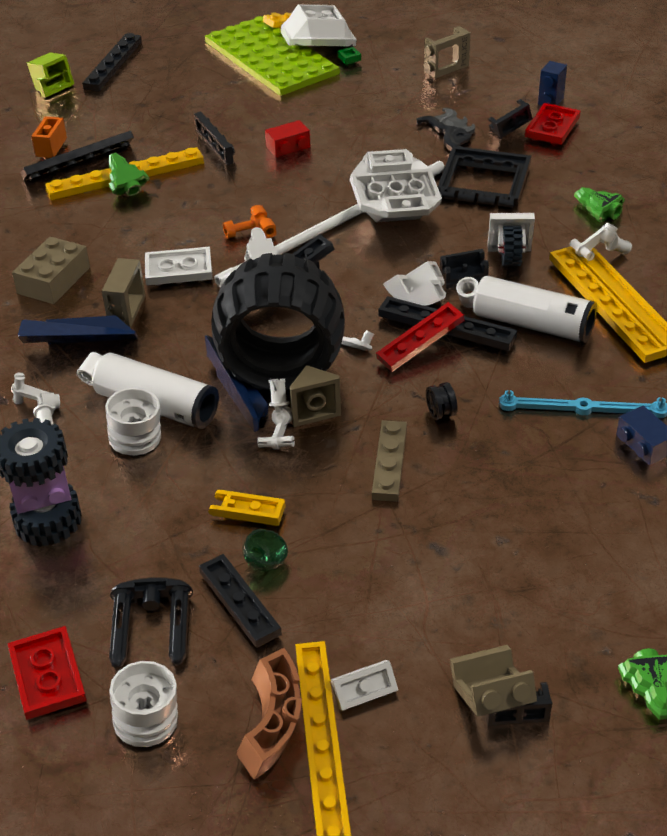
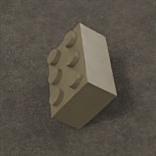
[12,237,90,304]

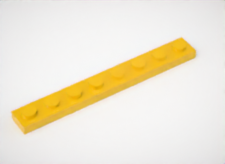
[45,147,204,200]
[295,641,351,836]

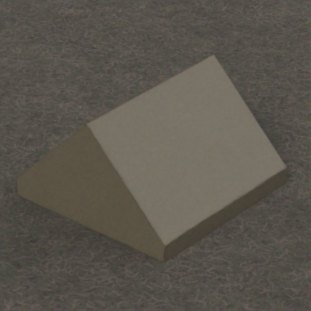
[290,365,341,427]

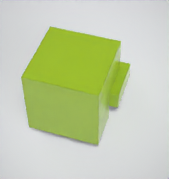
[27,52,74,98]

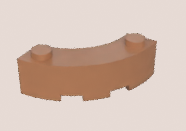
[236,648,302,780]

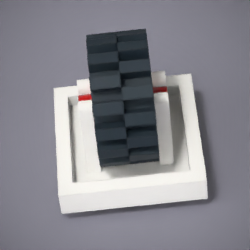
[487,213,535,266]

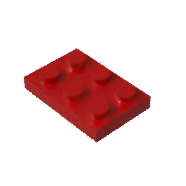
[525,103,581,145]
[7,626,87,720]

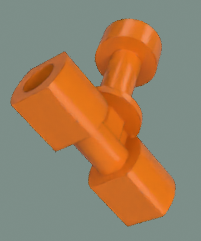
[223,205,277,239]

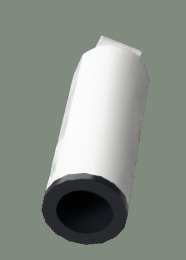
[456,276,597,343]
[76,352,219,429]

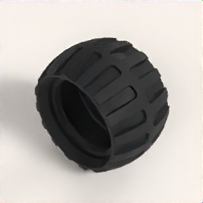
[211,253,345,390]

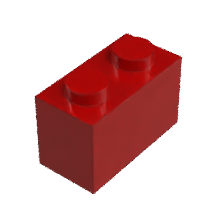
[265,120,311,157]

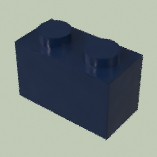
[538,61,567,105]
[616,405,667,465]

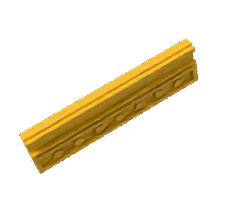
[549,246,667,363]

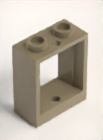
[102,258,145,328]

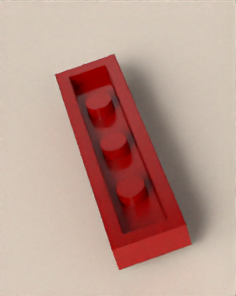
[376,302,464,372]

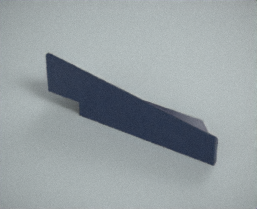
[18,315,138,344]
[205,335,268,432]

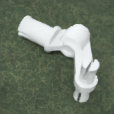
[570,222,632,261]
[11,373,60,425]
[257,378,295,449]

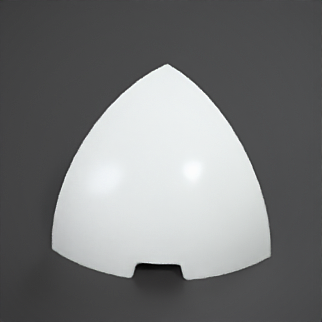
[383,261,446,306]

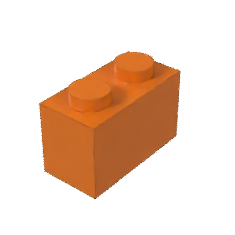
[31,116,67,159]

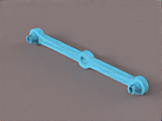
[499,390,667,418]

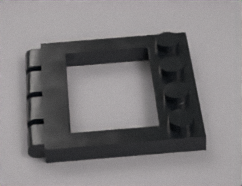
[438,146,531,208]

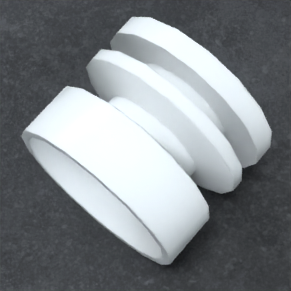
[105,388,161,456]
[110,661,178,747]

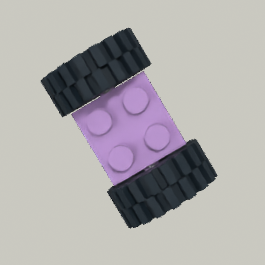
[0,418,82,546]

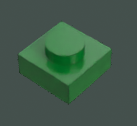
[338,47,361,65]

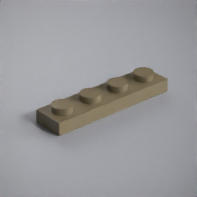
[372,420,407,502]

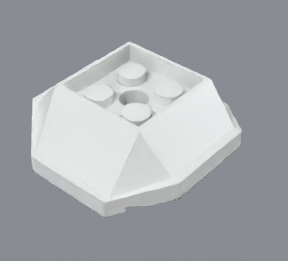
[281,5,357,46]
[350,149,442,222]

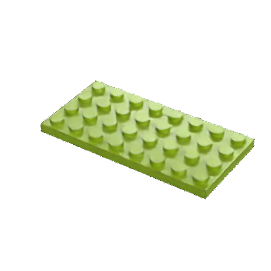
[205,16,340,96]

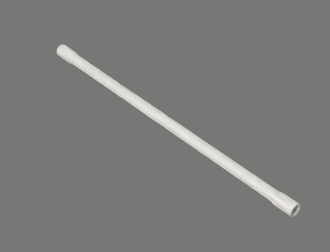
[214,161,445,287]

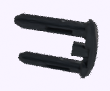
[109,577,193,669]

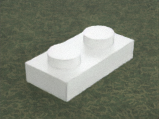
[330,660,398,710]

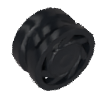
[426,382,458,420]

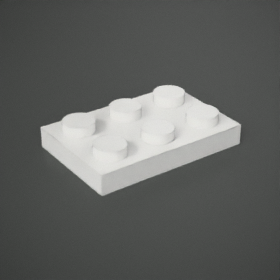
[145,247,213,285]

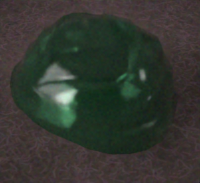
[243,529,288,571]

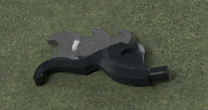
[416,108,475,151]

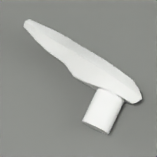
[341,330,374,351]

